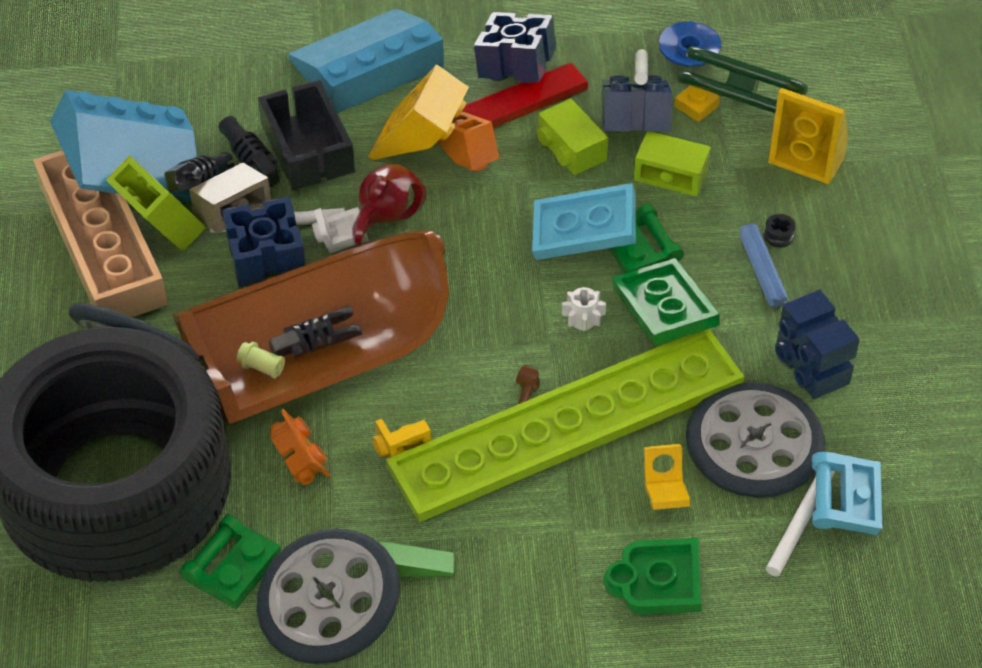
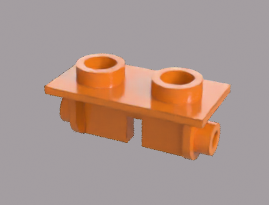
[270,409,331,485]

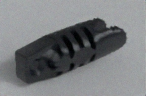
[269,306,363,358]

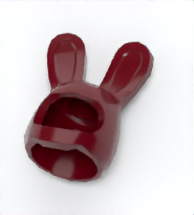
[352,164,426,245]

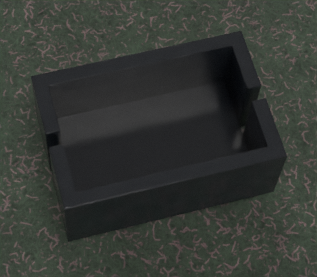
[258,80,355,191]

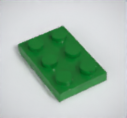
[612,258,720,346]

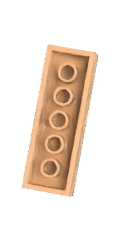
[33,150,168,317]

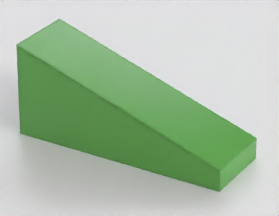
[381,541,454,577]

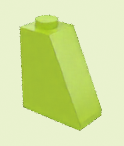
[106,155,207,252]

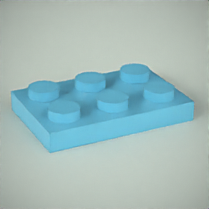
[532,183,636,260]

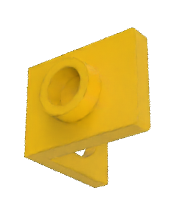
[644,444,690,510]

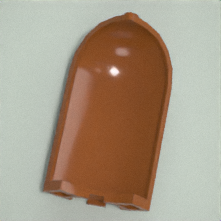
[172,230,449,424]

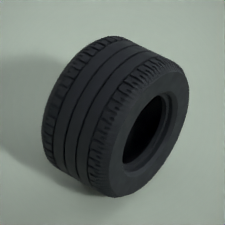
[0,327,231,582]

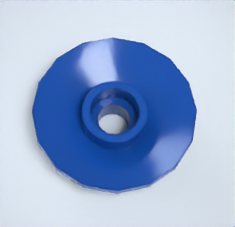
[659,21,722,67]

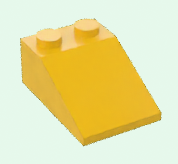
[368,64,469,160]
[768,88,848,184]

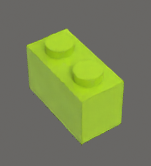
[536,98,608,176]
[634,131,711,197]

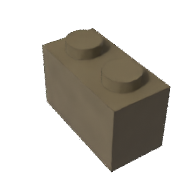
[189,163,271,233]

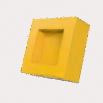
[674,86,720,122]

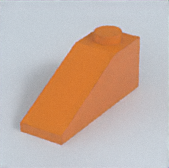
[436,111,500,171]

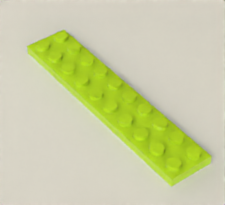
[386,329,745,523]

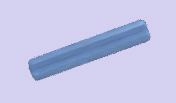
[739,223,788,308]

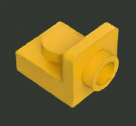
[372,419,431,459]

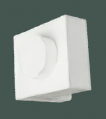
[312,207,369,254]

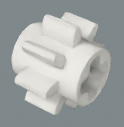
[562,287,606,331]

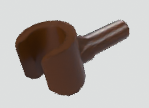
[516,365,540,404]

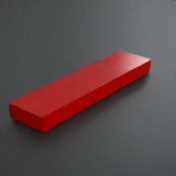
[462,62,588,128]

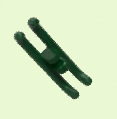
[677,46,808,113]

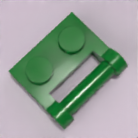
[608,203,684,273]
[179,514,281,609]

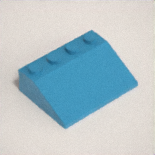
[288,8,444,113]
[50,90,197,203]

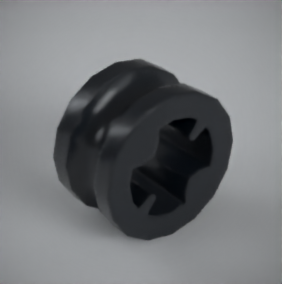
[764,214,796,248]

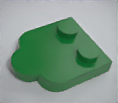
[603,538,702,615]

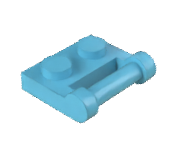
[812,452,882,536]

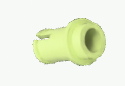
[236,342,285,379]

